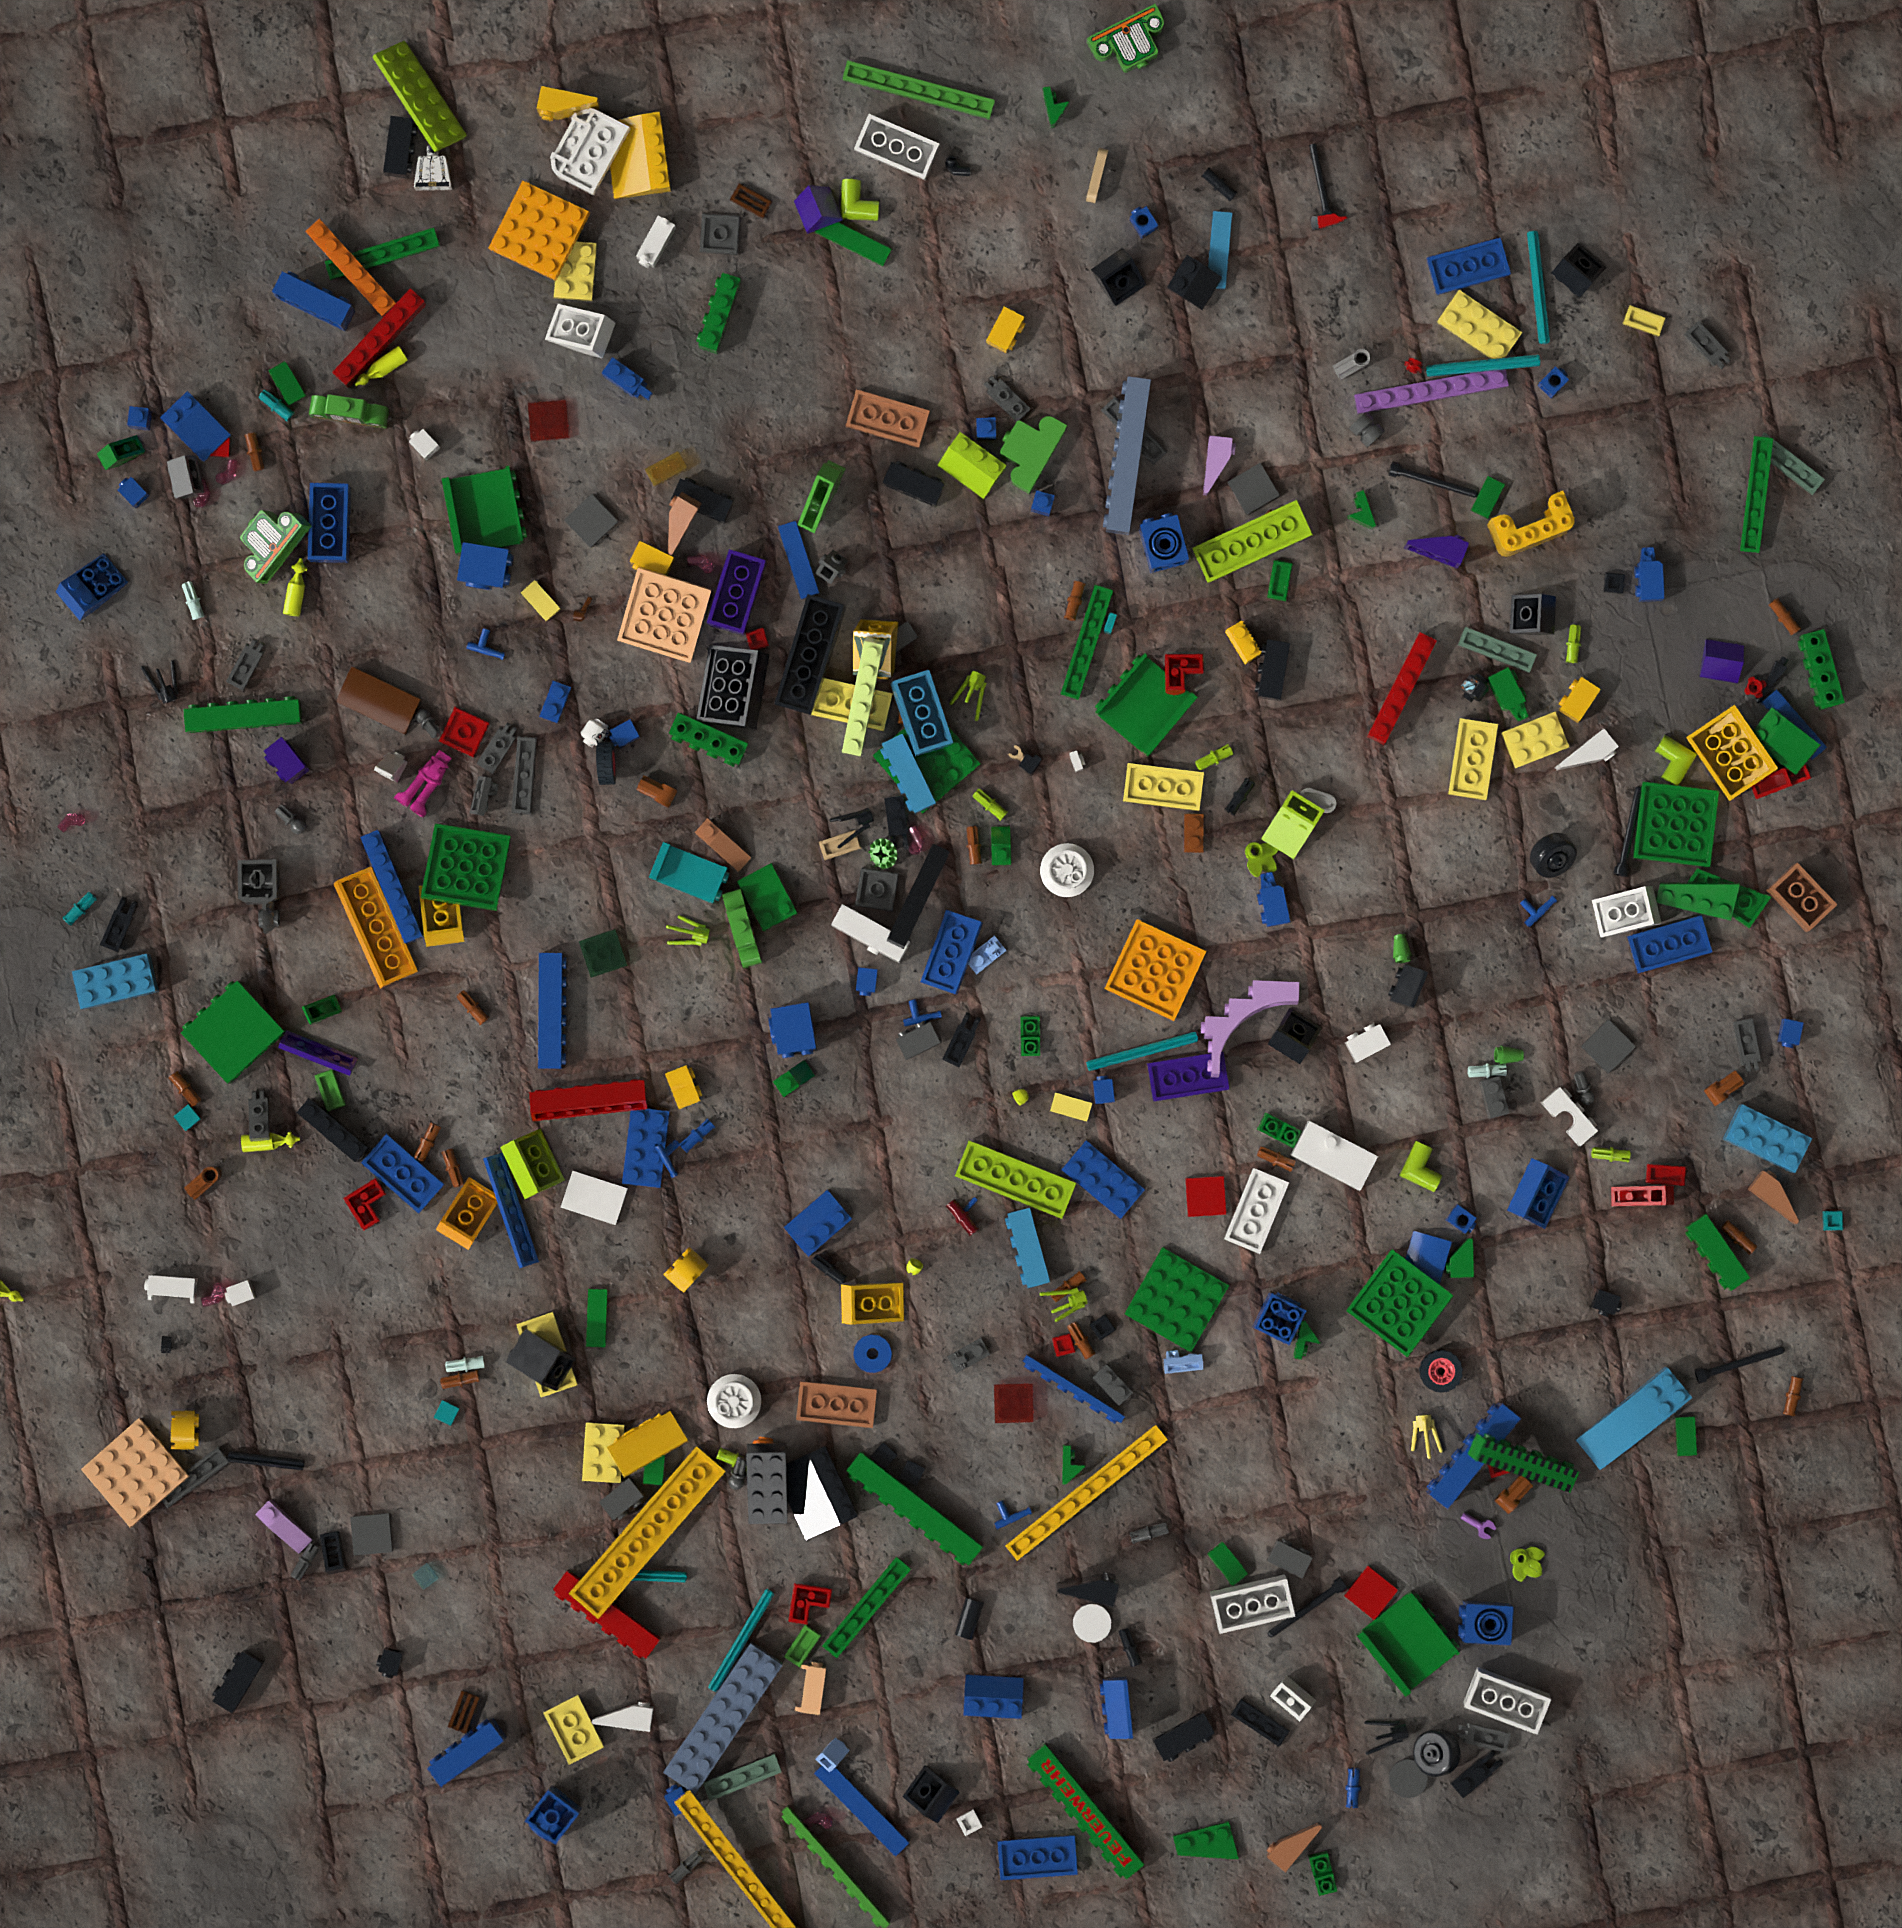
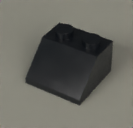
[1551,243,1607,298]
[1091,248,1146,306]
[1167,255,1222,310]
[1510,594,1556,635]
[1388,965,1428,1009]
[1268,1008,1322,1064]
[902,1765,960,1823]

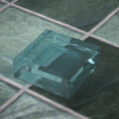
[412,1563,439,1590]

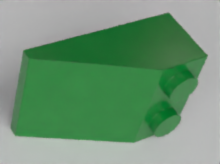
[1753,707,1821,775]
[737,863,798,932]

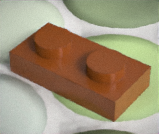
[1184,814,1204,853]

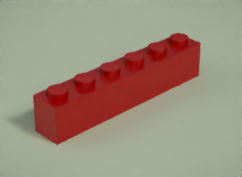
[332,288,427,388]
[1367,632,1437,745]
[529,1079,648,1121]
[553,1570,661,1659]

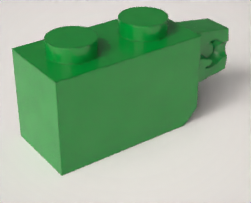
[1486,667,1528,722]

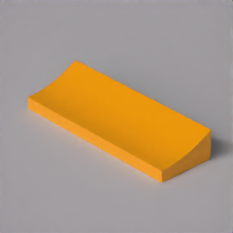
[334,867,418,989]

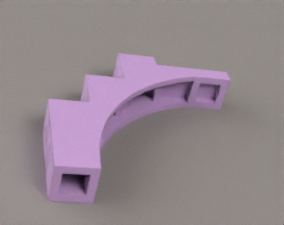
[1201,980,1299,1077]

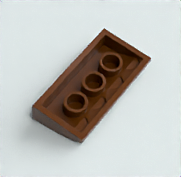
[336,666,422,735]

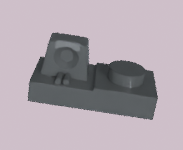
[470,776,499,816]
[947,1338,990,1373]

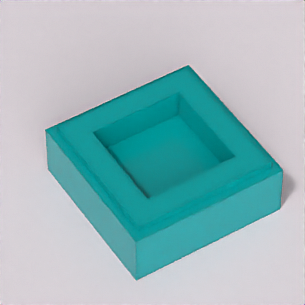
[1104,613,1117,635]
[173,1104,201,1131]
[1822,1211,1843,1231]
[434,1400,460,1426]

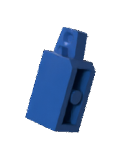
[601,357,653,401]
[1634,547,1664,602]
[1257,872,1290,927]

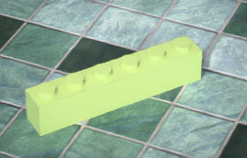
[842,637,885,756]

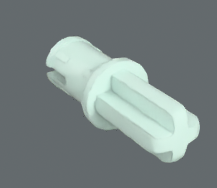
[182,581,204,620]
[1467,1063,1507,1079]
[445,1356,484,1372]

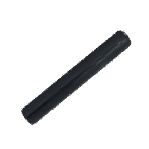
[228,1451,305,1470]

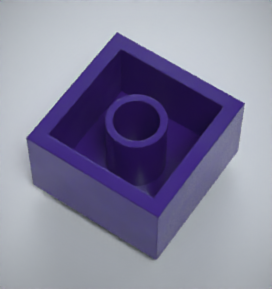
[264,737,310,784]

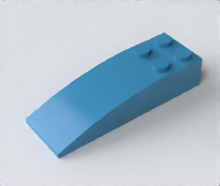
[1576,1367,1692,1470]

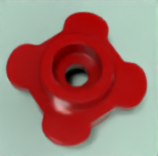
[1404,358,1423,374]
[1744,677,1766,698]

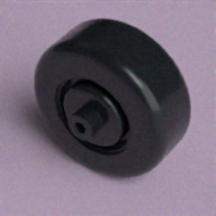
[1530,833,1577,878]
[1413,1729,1461,1777]

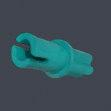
[259,390,294,422]
[62,892,97,926]

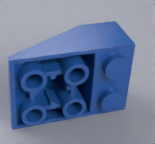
[56,553,128,621]

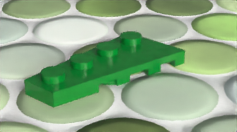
[1687,869,1771,929]

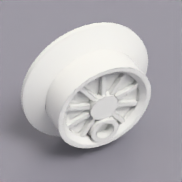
[1040,843,1094,897]
[707,1374,761,1428]

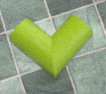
[840,179,879,221]
[1655,735,1697,786]
[1399,1141,1442,1192]

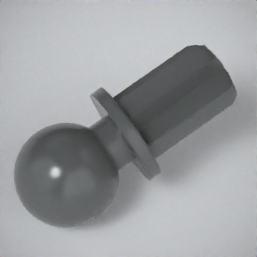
[415,708,441,739]
[275,805,306,835]
[1574,1071,1595,1105]
[729,1457,747,1490]

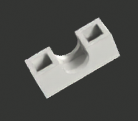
[1541,1087,1598,1146]

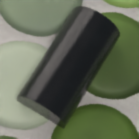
[955,1597,984,1640]

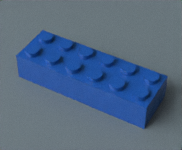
[1426,1402,1521,1509]

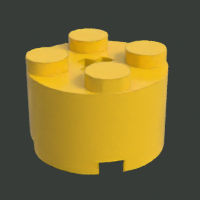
[663,1246,709,1293]
[171,1411,199,1450]

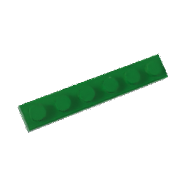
[324,227,440,281]
[1740,436,1773,553]
[1060,585,1113,700]
[822,1556,911,1658]

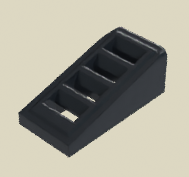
[320,1531,347,1574]

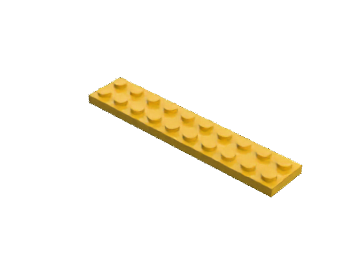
[569,1446,726,1619]

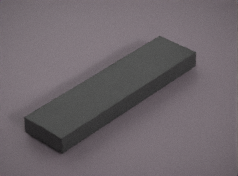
[1101,397,1167,466]
[511,736,537,814]
[162,1446,230,1508]

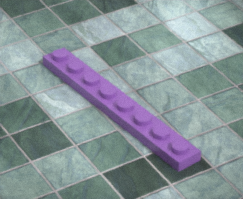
[1354,369,1509,414]

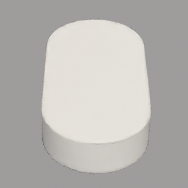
[1299,788,1336,813]

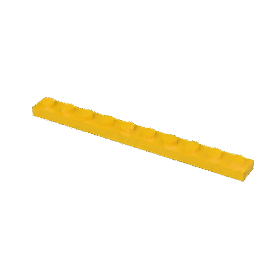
[1005,1424,1168,1561]
[674,1790,797,1928]

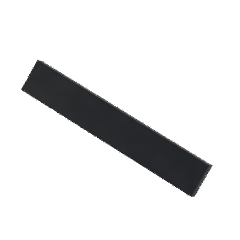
[886,844,950,949]

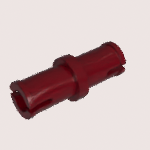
[945,1199,979,1236]

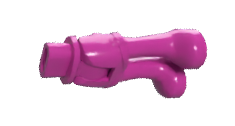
[394,750,452,818]

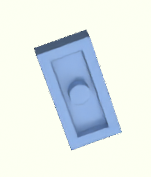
[968,936,1006,975]
[1164,1350,1203,1374]

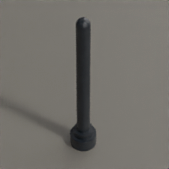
[1388,461,1478,498]
[1613,786,1641,877]
[1694,1346,1785,1384]
[1267,1576,1348,1638]

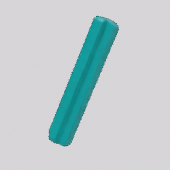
[632,1570,687,1583]

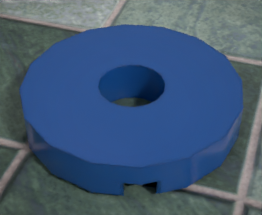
[853,1334,892,1373]

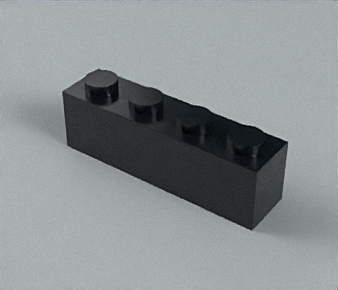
[296,1098,370,1162]

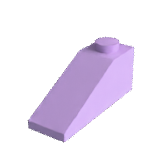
[1203,436,1236,496]
[255,1499,313,1554]

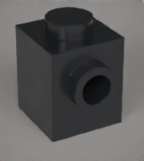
[1591,1289,1622,1317]
[376,1647,404,1678]

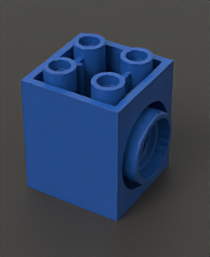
[1139,513,1189,573]
[457,542,514,590]
[768,1003,817,1059]
[1252,1292,1306,1345]
[1458,1601,1513,1645]
[525,1785,582,1845]

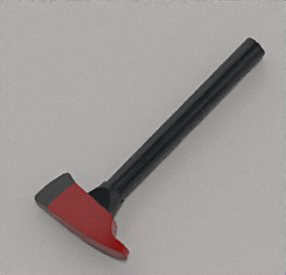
[1309,144,1347,230]

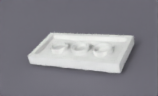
[1224,1168,1289,1254]

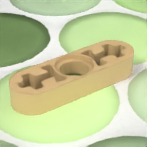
[1086,148,1108,203]

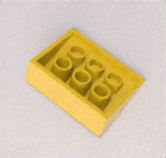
[610,112,671,199]
[1686,705,1778,801]

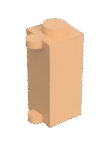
[795,1662,826,1715]

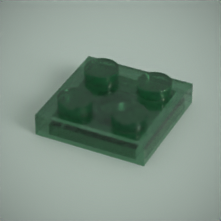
[579,929,628,978]

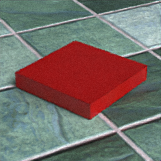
[439,707,490,758]
[1185,1176,1226,1217]
[1344,1565,1398,1620]

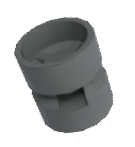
[1349,412,1385,448]

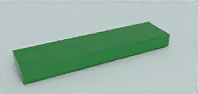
[815,222,892,267]

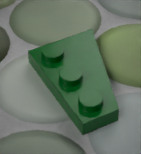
[1173,1821,1239,1860]

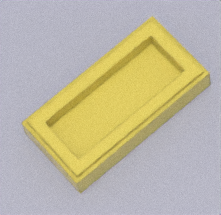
[1623,305,1666,337]
[521,580,560,622]
[1050,1093,1092,1122]

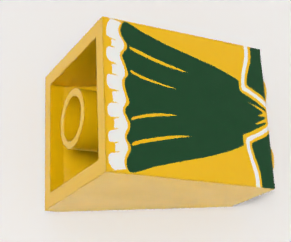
[853,619,898,679]

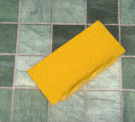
[607,1411,688,1478]

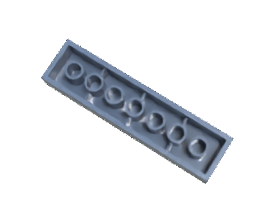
[1103,376,1151,535]
[663,1641,783,1794]

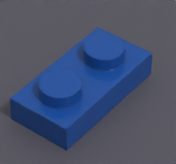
[539,681,571,724]

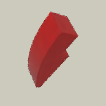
[1751,763,1812,799]

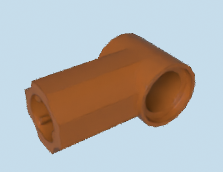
[636,775,678,808]
[1703,1070,1745,1106]
[184,1166,222,1200]
[1494,1476,1533,1514]

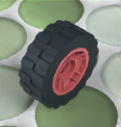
[596,742,616,785]
[1419,1350,1463,1393]

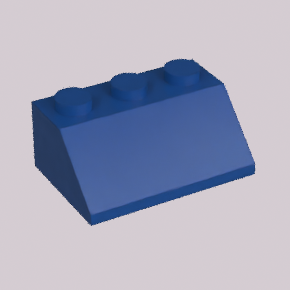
[1507,1158,1569,1229]
[784,1190,852,1257]
[963,1674,1023,1719]
[1099,1676,1133,1739]

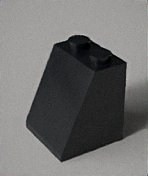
[506,1329,577,1391]

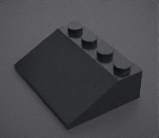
[696,645,770,730]
[786,1445,858,1540]
[1056,1572,1120,1607]

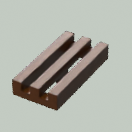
[730,183,772,219]
[448,1690,480,1734]

